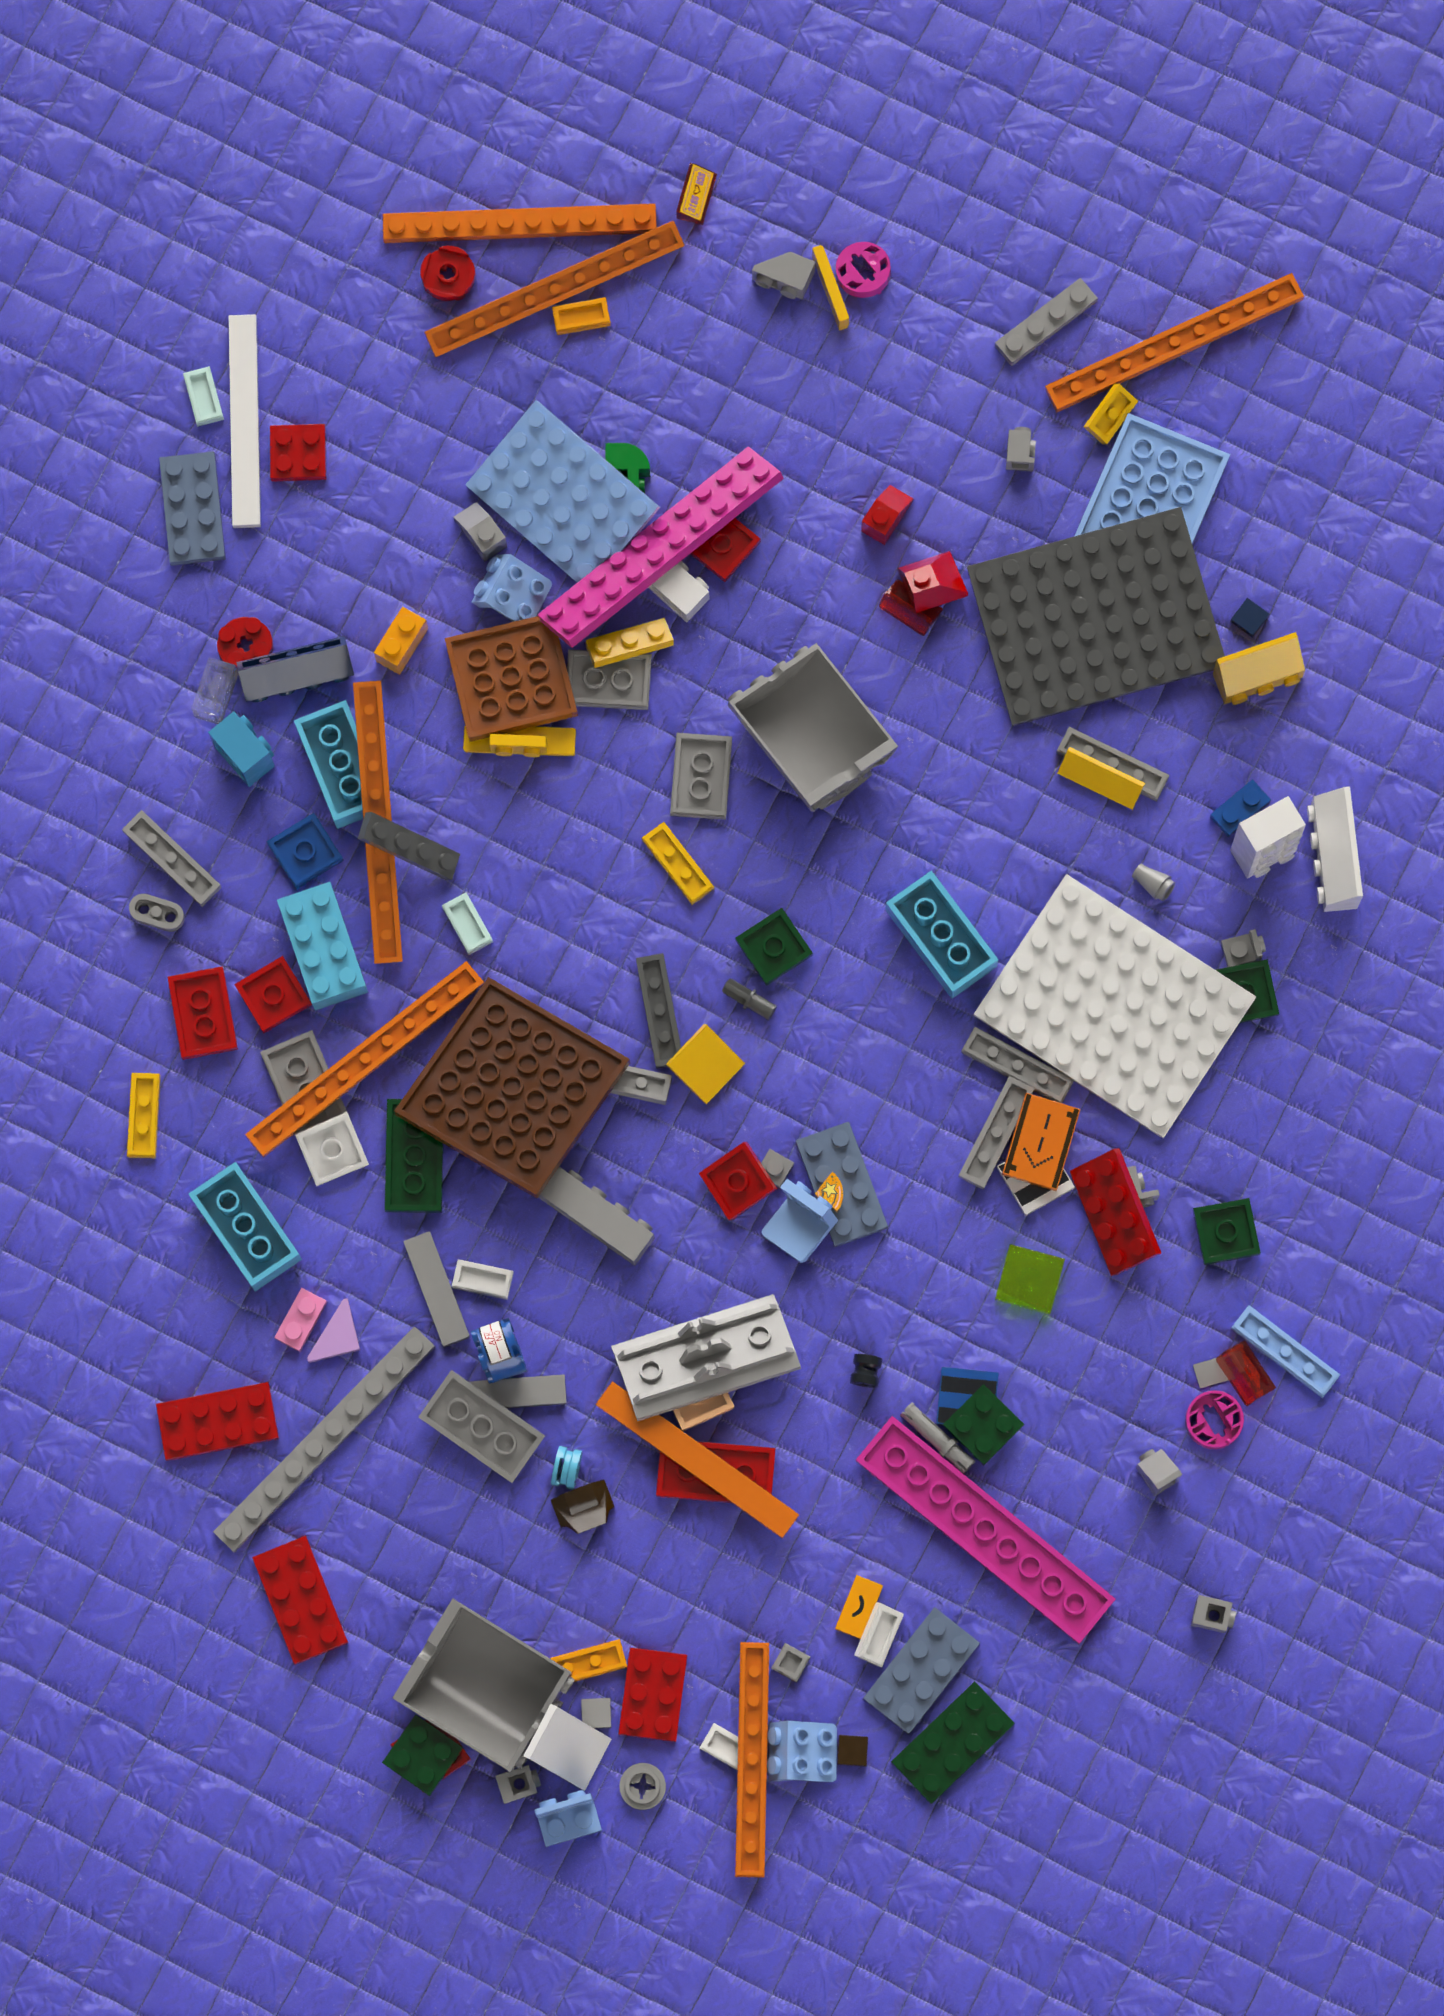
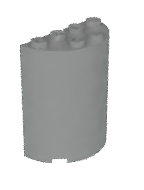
[728,643,898,812]
[393,1598,575,1772]

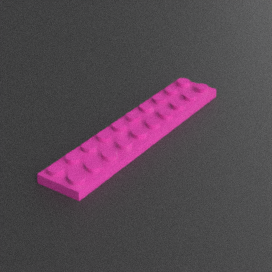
[538,447,784,648]
[856,1416,1116,1644]

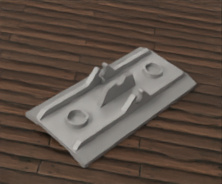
[611,1294,801,1422]

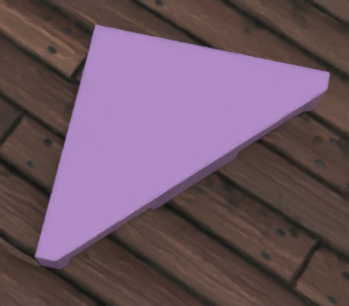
[307,1298,360,1363]

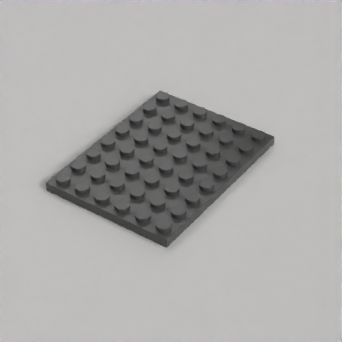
[967,507,1225,727]

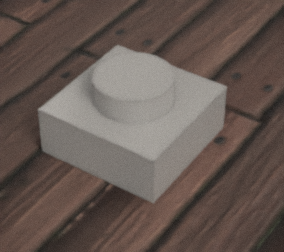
[761,1149,794,1189]

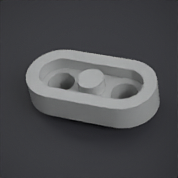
[129,894,185,932]

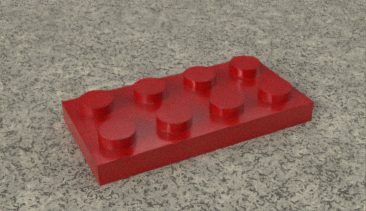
[1070,1148,1161,1276]
[156,1382,279,1461]
[656,1441,776,1503]
[252,1535,348,1665]

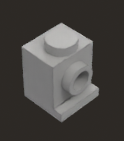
[1006,427,1036,471]
[1191,1595,1236,1633]
[495,1765,541,1804]

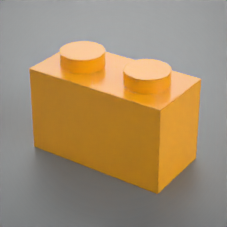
[373,606,428,675]

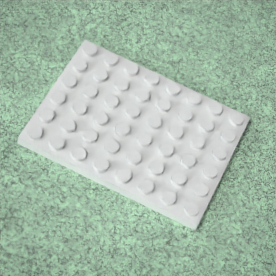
[974,874,1256,1139]

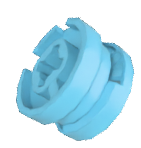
[551,1446,582,1490]

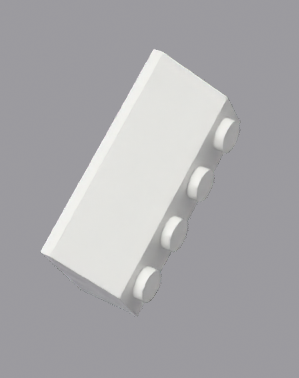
[1307,786,1363,912]

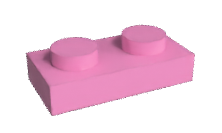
[274,1287,327,1352]

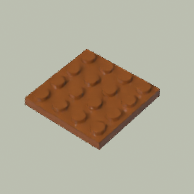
[445,616,578,742]

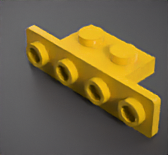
[463,725,576,757]

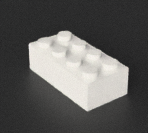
[1230,796,1306,879]

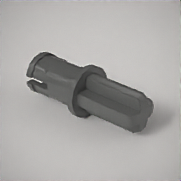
[722,979,777,1021]

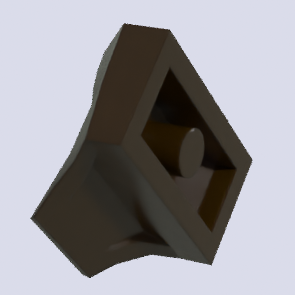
[551,1480,615,1534]

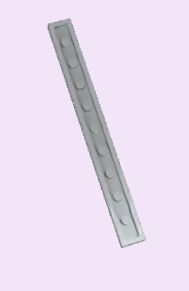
[213,1326,435,1553]

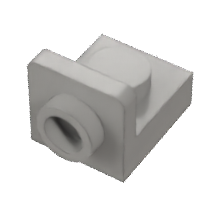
[1221,929,1266,967]
[1127,1166,1160,1208]

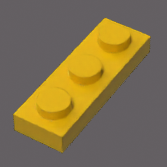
[586,617,674,668]

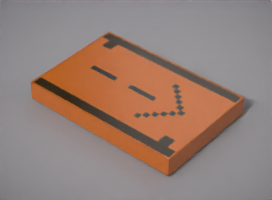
[1002,1093,1080,1191]

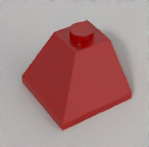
[898,551,968,613]

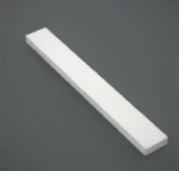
[229,314,261,528]

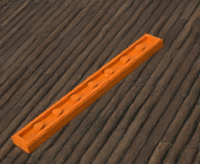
[596,1381,799,1539]
[735,1642,769,1878]

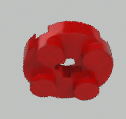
[420,246,476,301]
[217,617,273,671]

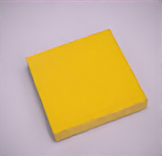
[666,1024,745,1104]

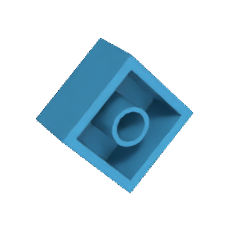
[208,711,275,787]

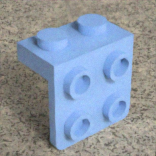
[471,554,552,622]
[762,1179,838,1263]
[767,1721,837,1782]

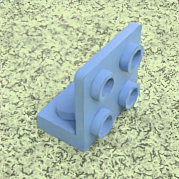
[534,1790,602,1847]

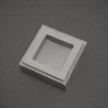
[771,1643,811,1683]
[581,1698,611,1729]

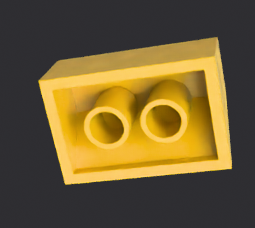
[1213,632,1305,705]

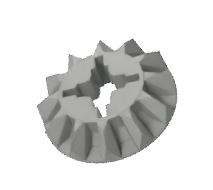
[619,1763,666,1810]

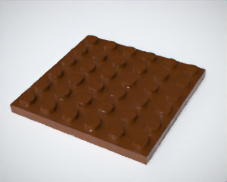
[394,977,630,1199]

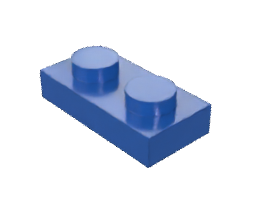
[1210,779,1271,837]

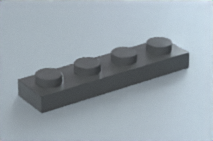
[357,812,460,880]
[636,953,681,1069]

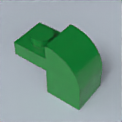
[605,443,650,493]

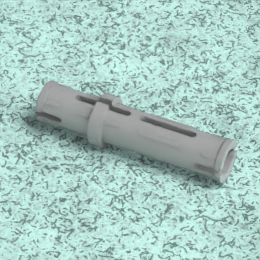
[900,1402,975,1474]

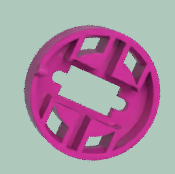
[836,242,891,298]
[1185,1390,1244,1449]

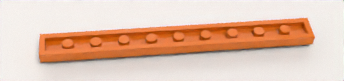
[383,203,656,243]
[424,221,685,357]
[1045,273,1304,413]
[353,681,403,964]
[245,961,484,1158]

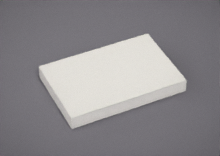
[524,1704,612,1791]

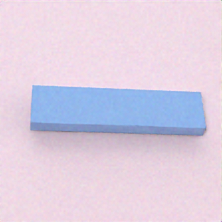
[1231,1305,1340,1398]

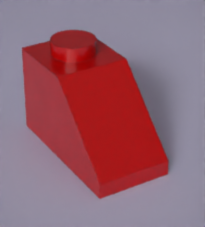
[861,485,914,545]

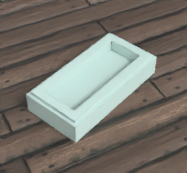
[183,366,224,427]
[442,893,493,955]

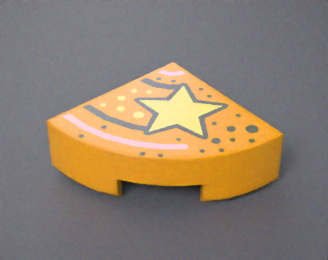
[815,1172,843,1212]

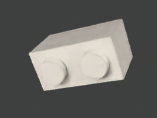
[648,561,710,622]

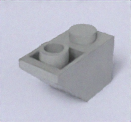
[752,252,816,300]

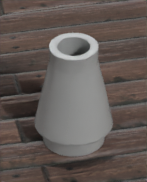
[1132,863,1175,901]

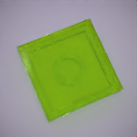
[995,1244,1065,1315]

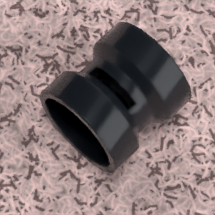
[850,1354,882,1388]

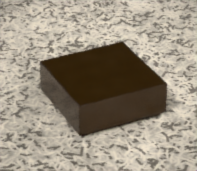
[837,1735,868,1767]

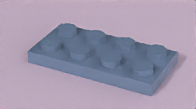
[159,451,226,566]
[796,1122,888,1247]
[863,1607,980,1735]

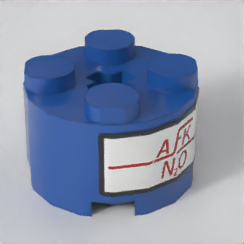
[471,1318,527,1384]

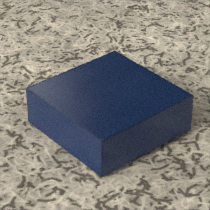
[1230,598,1270,638]

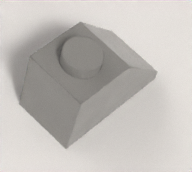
[453,502,507,562]
[1136,1449,1182,1497]

